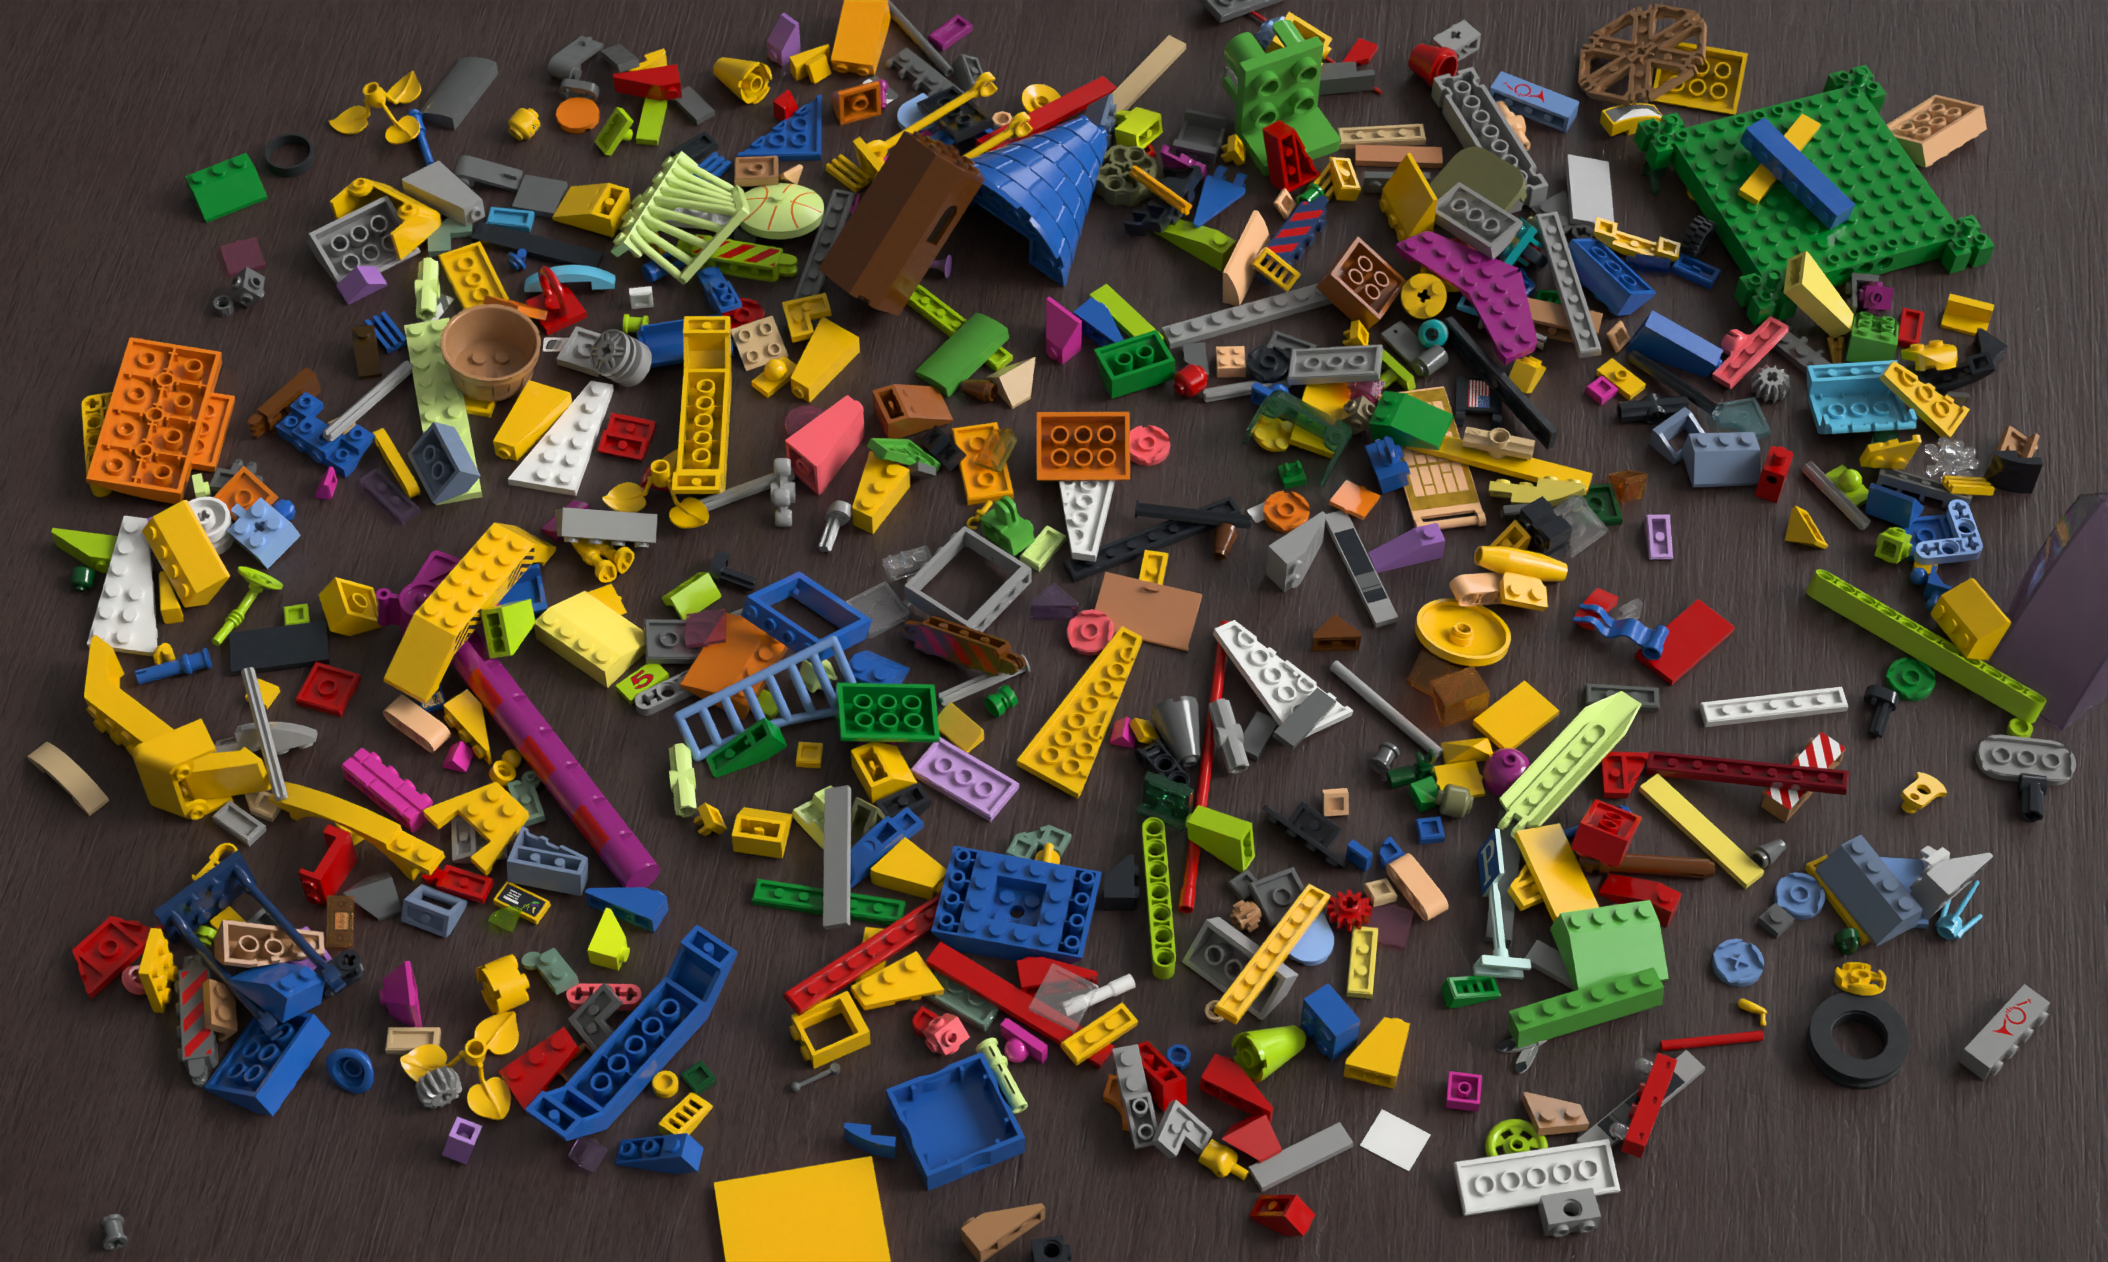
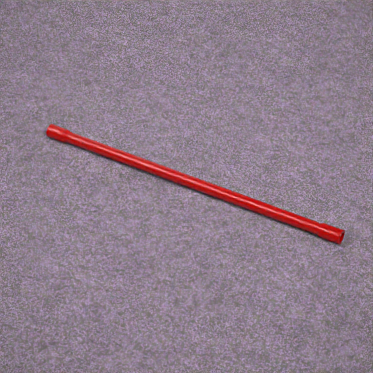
[1178,621,1230,914]

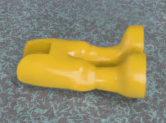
[571,539,634,583]

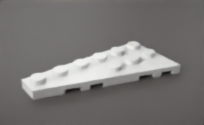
[508,381,614,496]
[1058,481,1115,562]
[1213,620,1353,737]

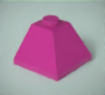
[1046,297,1082,365]
[379,961,422,1027]

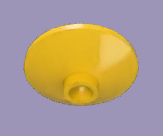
[1021,84,1061,113]

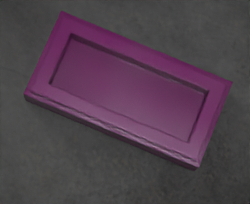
[928,15,973,52]

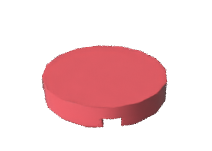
[1130,425,1170,466]
[1066,609,1115,656]

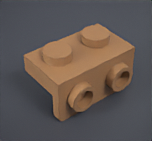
[1996,425,2040,458]
[203,979,238,1042]

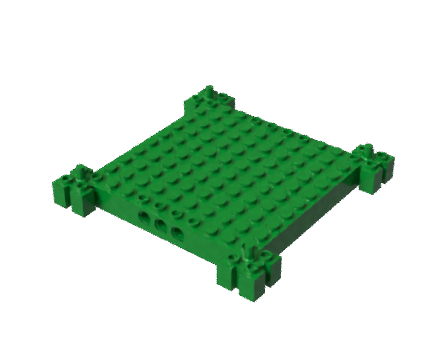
[1633,65,1995,327]

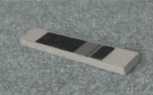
[1325,510,1398,628]
[1575,1050,1705,1148]

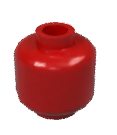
[1174,364,1208,398]

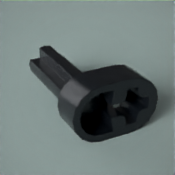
[708,550,758,591]
[1863,685,1900,738]

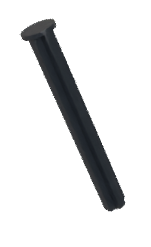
[1628,350,1724,419]
[1135,500,1252,529]

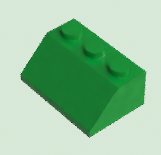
[185,153,268,223]
[1094,330,1175,399]

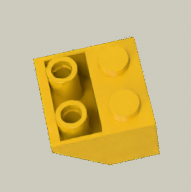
[851,741,917,804]
[732,807,793,859]

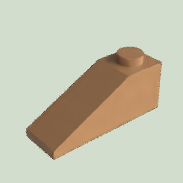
[961,1203,1045,1262]

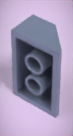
[407,422,481,504]
[1681,432,1760,487]

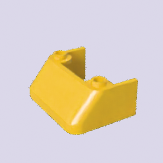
[330,178,442,260]
[132,719,234,820]

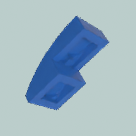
[844,1123,897,1159]

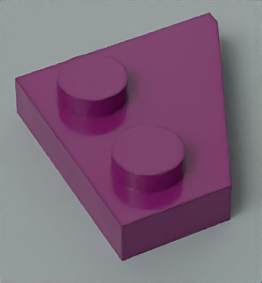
[1160,145,1207,182]

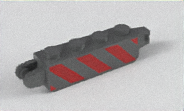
[175,955,219,1088]

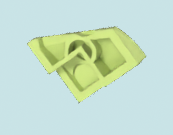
[792,785,833,849]

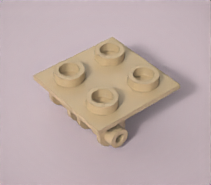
[731,316,789,371]

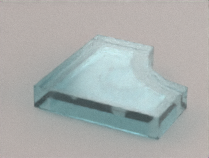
[1715,397,1771,439]

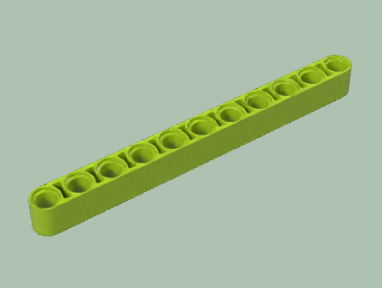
[1806,569,2046,723]

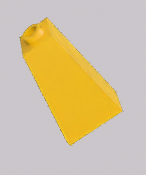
[791,317,860,403]
[493,380,572,461]

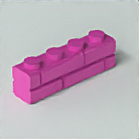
[341,748,433,833]

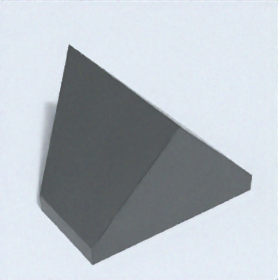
[343,870,402,921]

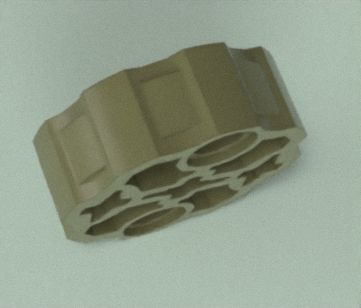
[1095,145,1157,207]

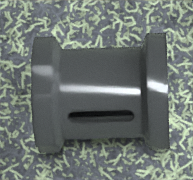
[1369,741,1400,774]
[99,1214,128,1250]

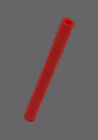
[1660,1030,1764,1051]

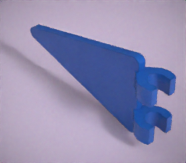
[1193,165,1247,228]

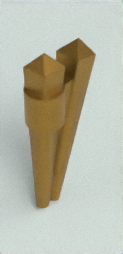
[1827,336,1845,364]

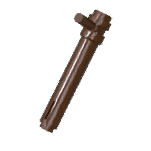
[1577,853,1715,879]

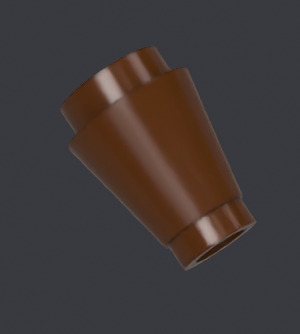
[962,379,998,402]
[1212,523,1238,560]

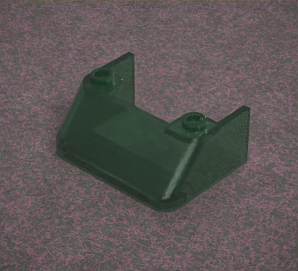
[1242,390,1352,487]

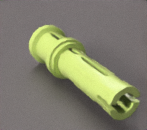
[976,1038,1028,1114]

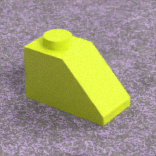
[588,908,630,971]

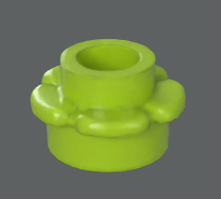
[194,926,217,946]

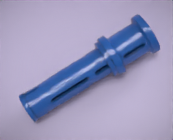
[135,648,212,685]

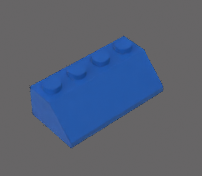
[1568,238,1656,316]

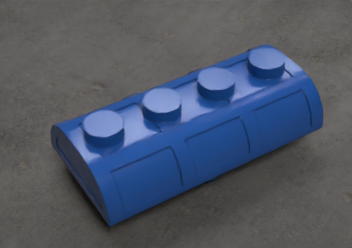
[637,313,734,368]

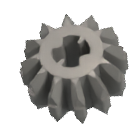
[1750,364,1790,403]
[415,1066,463,1109]

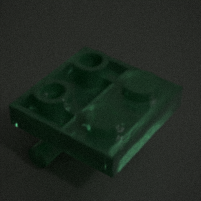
[1136,772,1194,831]

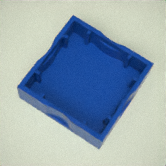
[886,1052,1025,1191]

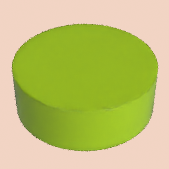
[2006,717,2033,738]

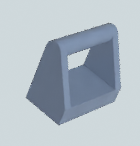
[1649,407,1705,465]
[401,884,468,938]

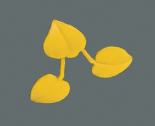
[329,71,421,145]
[602,449,709,529]
[400,1011,519,1121]

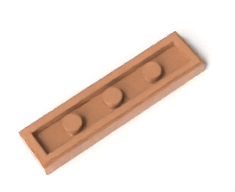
[1355,144,1443,169]

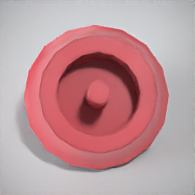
[122,965,146,995]

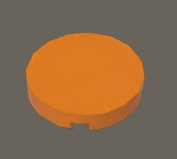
[556,97,600,134]
[1263,491,1310,533]

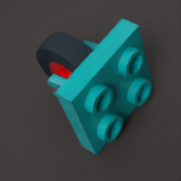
[1498,216,1548,269]

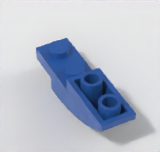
[697,266,742,314]
[850,807,924,889]

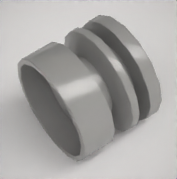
[590,329,652,387]

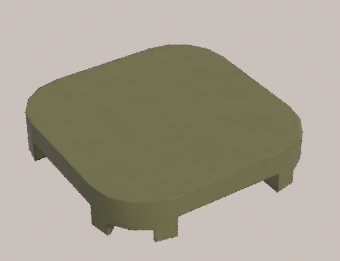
[1429,146,1527,212]

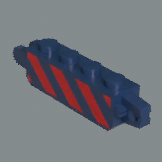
[1257,195,1329,286]

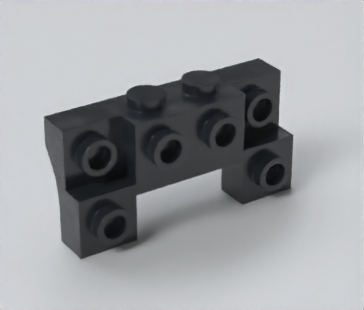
[1124,165,1203,236]

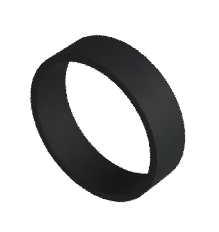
[264,133,315,178]

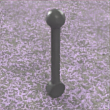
[790,1063,840,1092]

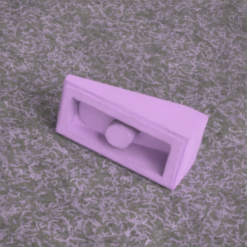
[1644,515,1673,560]

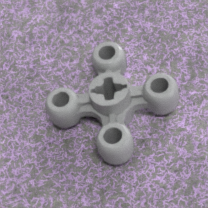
[771,458,795,527]

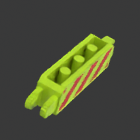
[676,234,798,282]

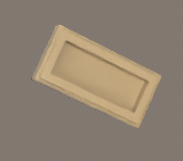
[385,1027,441,1055]

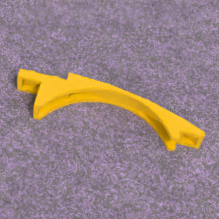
[268,782,445,881]

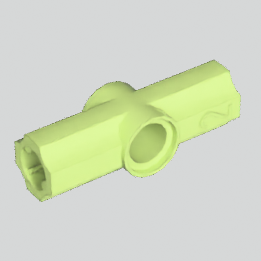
[415,258,440,321]
[669,743,697,818]

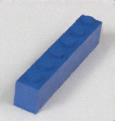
[1740,118,1855,230]

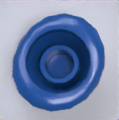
[326,1048,374,1094]

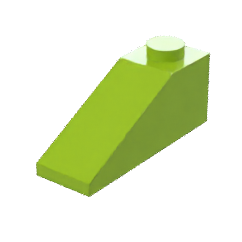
[51,528,118,573]

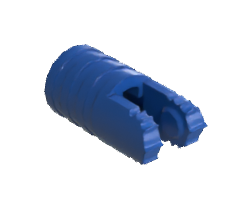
[641,252,686,283]

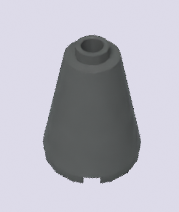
[1151,696,1200,767]

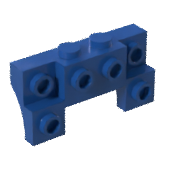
[275,392,375,478]

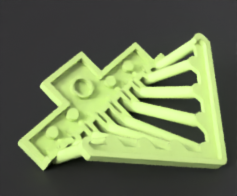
[611,151,750,285]

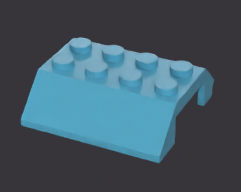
[1806,360,1917,434]

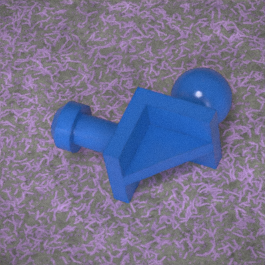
[1910,565,1952,612]

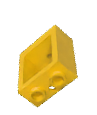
[1265,12,1332,65]
[789,991,871,1069]

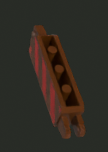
[903,616,1026,676]

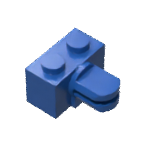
[1365,436,1411,494]

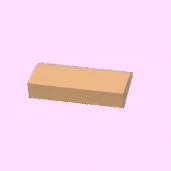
[1223,210,1270,306]

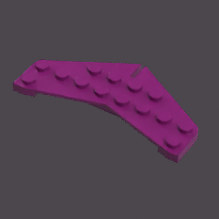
[1395,231,1537,365]

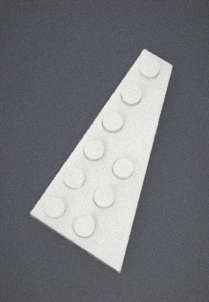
[87,516,158,656]

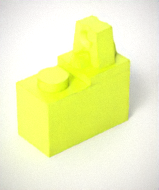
[1115,107,1163,149]

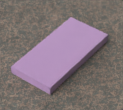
[910,737,1019,822]

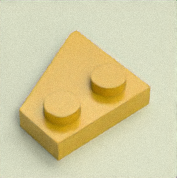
[1859,435,1922,470]

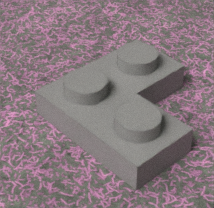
[1151,1100,1212,1159]

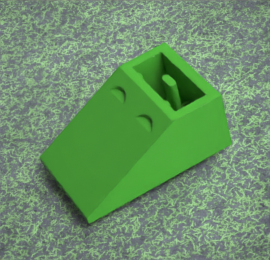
[1846,311,1899,363]

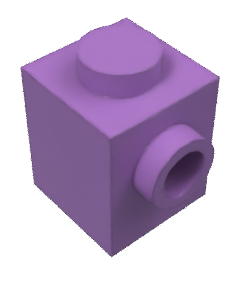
[442,1117,482,1165]

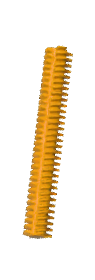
[1129,165,1192,215]

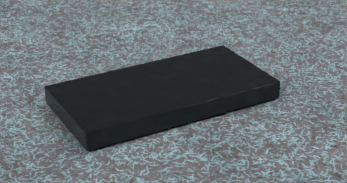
[917,86,994,144]
[229,620,330,676]

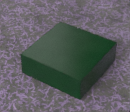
[680,1060,717,1096]

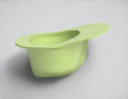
[799,659,838,693]

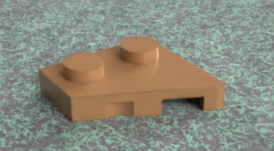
[1522,1092,1589,1136]

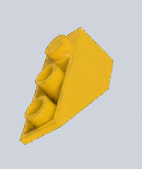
[444,689,492,765]

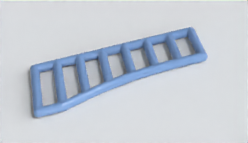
[673,636,857,762]

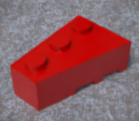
[1262,120,1321,193]

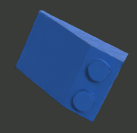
[228,963,325,1023]

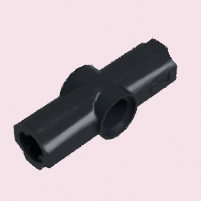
[1617,394,1689,424]

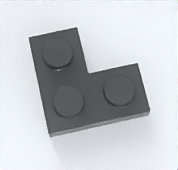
[568,983,623,1052]

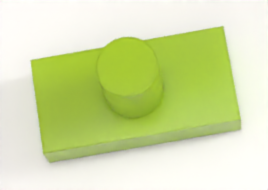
[594,107,634,156]
[1376,349,1416,391]

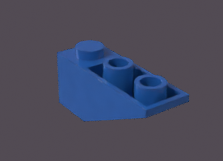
[615,1133,704,1174]

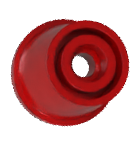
[1408,44,1458,87]

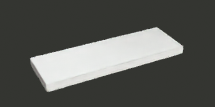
[1453,1139,1620,1216]

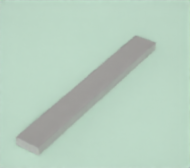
[1535,212,1602,358]

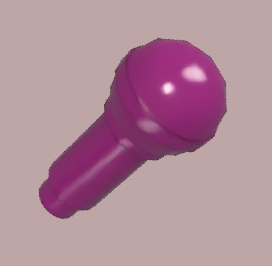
[877,79,889,110]

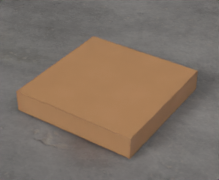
[734,156,779,186]

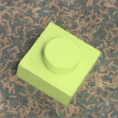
[192,473,211,498]

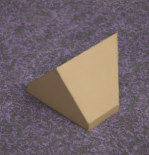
[985,357,1036,409]

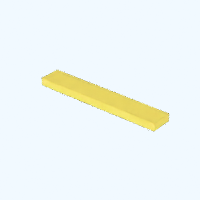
[1639,773,1764,889]

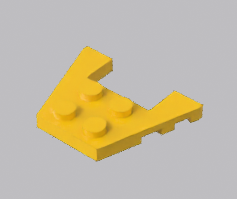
[423,781,529,876]

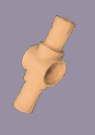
[1496,101,1531,151]

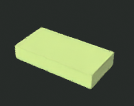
[1020,526,1066,572]

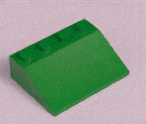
[834,683,940,743]

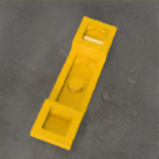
[1593,217,1681,262]

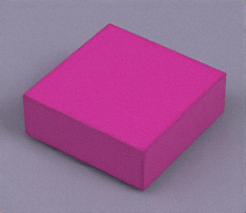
[1585,376,1618,405]

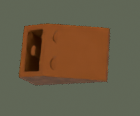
[872,384,953,439]

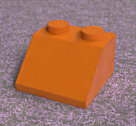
[831,81,881,125]

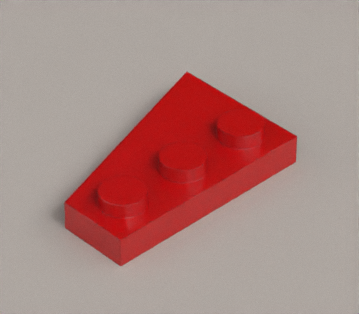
[498,1027,580,1110]

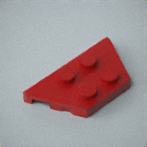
[72,916,165,999]

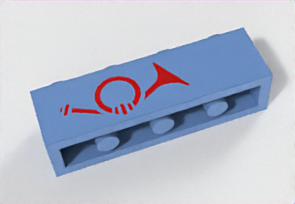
[1490,71,1579,133]

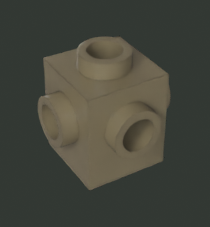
[1338,395,1376,435]

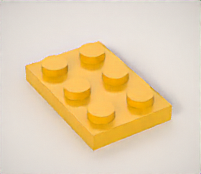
[138,928,178,1013]

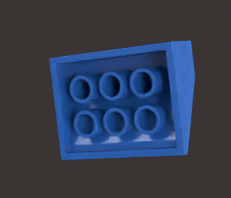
[204,1007,331,1116]

